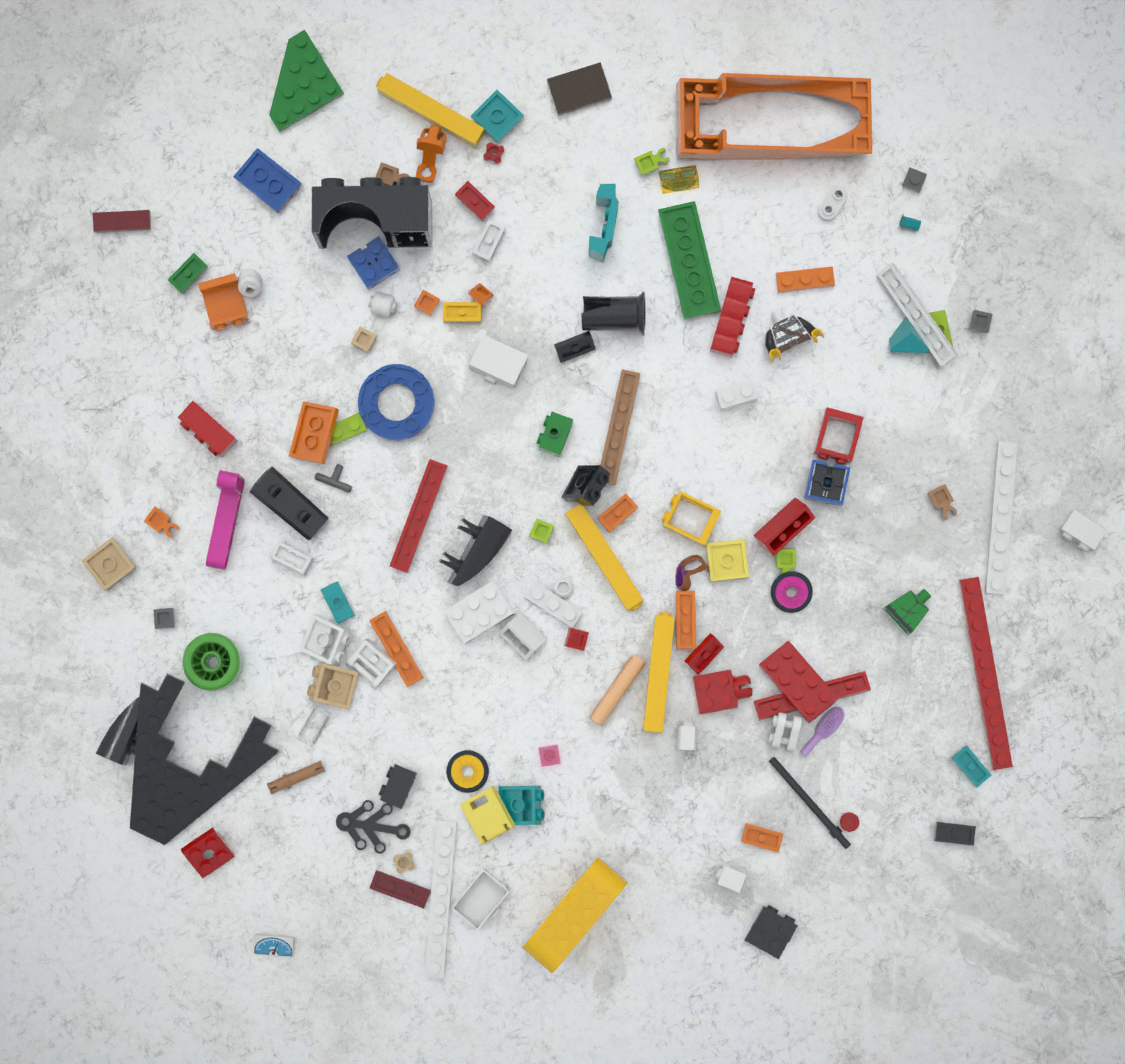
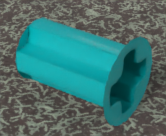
[899,214,921,231]

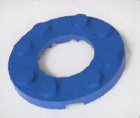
[358,364,435,440]

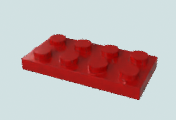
[759,640,839,723]

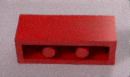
[178,401,238,457]
[753,497,816,557]

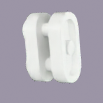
[768,712,802,752]

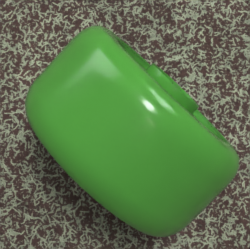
[182,633,243,691]

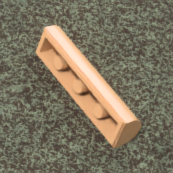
[589,655,645,726]

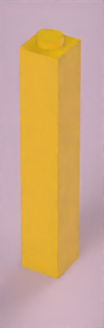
[376,73,485,149]
[565,504,644,612]
[643,612,675,733]

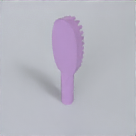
[800,707,845,756]

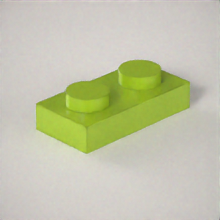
[331,413,367,446]

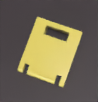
[460,786,515,845]

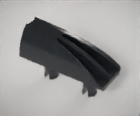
[249,466,329,541]
[439,515,512,586]
[95,697,168,766]

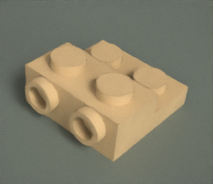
[307,662,358,710]

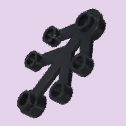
[336,800,411,854]

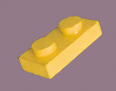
[443,302,481,322]

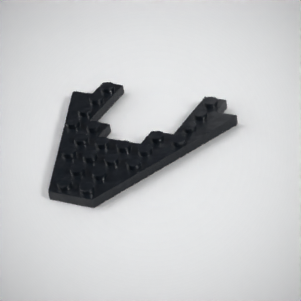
[130,673,279,845]

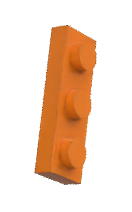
[776,266,835,293]
[676,591,696,649]

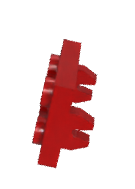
[181,827,235,879]

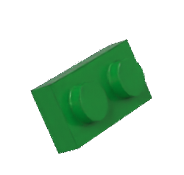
[168,253,208,294]

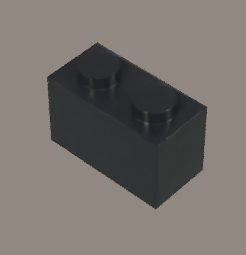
[379,764,417,809]

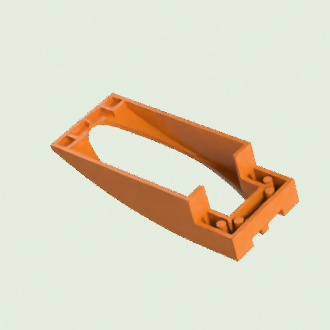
[676,73,872,160]

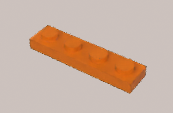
[369,611,424,687]

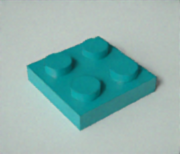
[471,90,524,143]

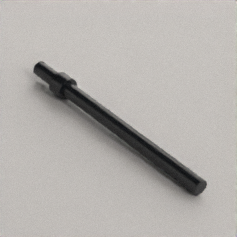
[769,757,851,849]

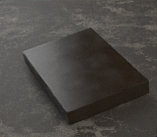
[547,62,612,116]

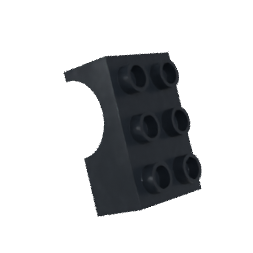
[312,177,433,249]

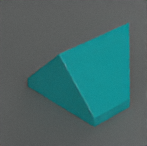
[889,317,929,353]

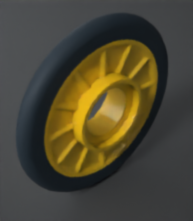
[446,750,489,793]

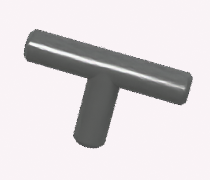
[314,464,352,493]

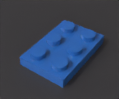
[233,148,302,213]

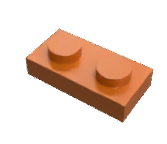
[597,493,639,533]
[741,823,783,852]

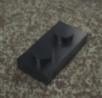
[554,331,596,363]
[934,822,976,846]

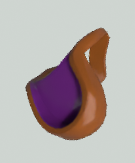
[675,555,709,591]

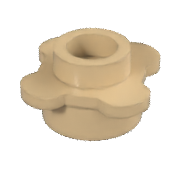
[393,852,415,874]

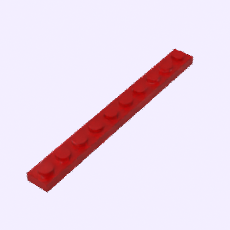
[959,577,1013,770]

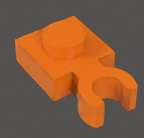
[144,506,180,538]

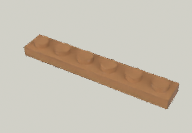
[600,369,640,485]

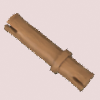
[267,760,325,795]

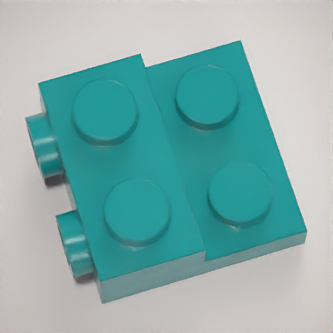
[499,786,545,825]

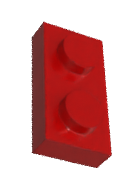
[455,181,495,221]
[684,633,724,675]

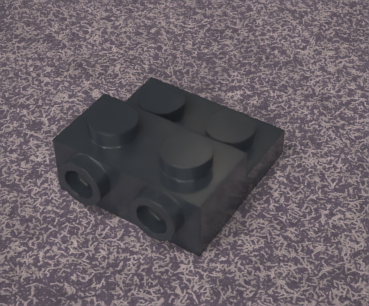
[561,465,611,506]
[744,905,798,959]

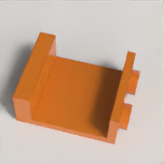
[198,273,249,331]

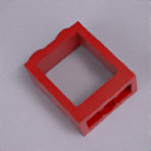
[813,407,864,465]

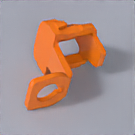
[416,125,447,183]

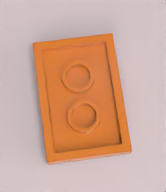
[289,401,339,465]

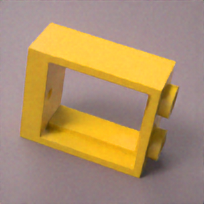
[661,491,721,547]

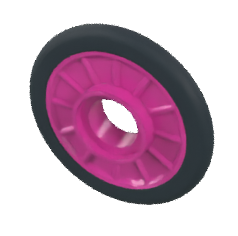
[771,571,813,613]

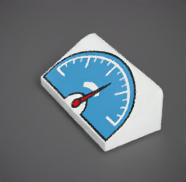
[254,934,295,957]

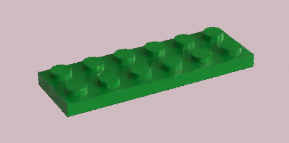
[658,201,721,320]

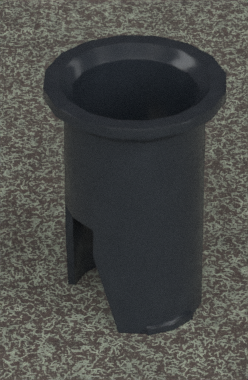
[581,291,646,336]

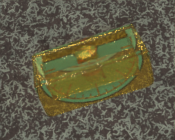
[659,165,699,194]

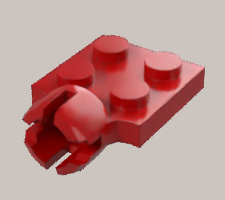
[693,669,753,714]

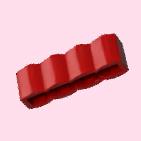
[710,276,755,357]

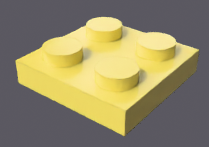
[706,539,749,582]

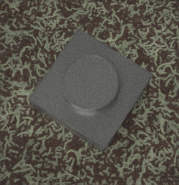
[902,167,927,193]
[969,310,993,333]
[153,608,175,629]

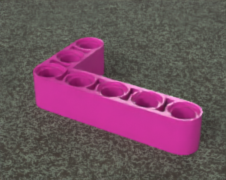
[206,470,245,570]

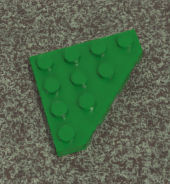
[269,30,344,132]

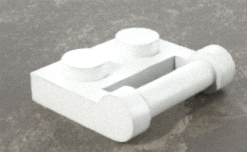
[346,638,396,689]

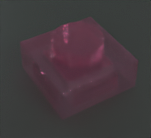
[538,745,561,767]

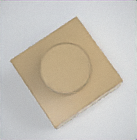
[351,327,377,353]

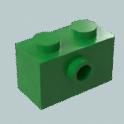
[536,412,573,457]

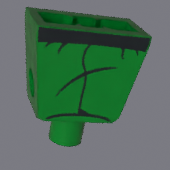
[883,588,931,635]

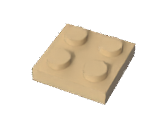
[81,537,136,591]

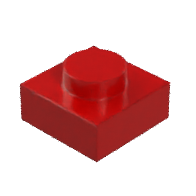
[564,627,589,651]

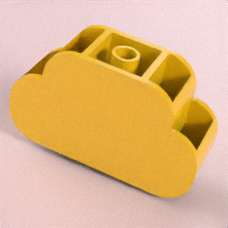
[521,856,628,974]

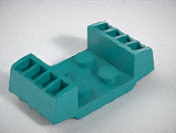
[589,184,619,262]

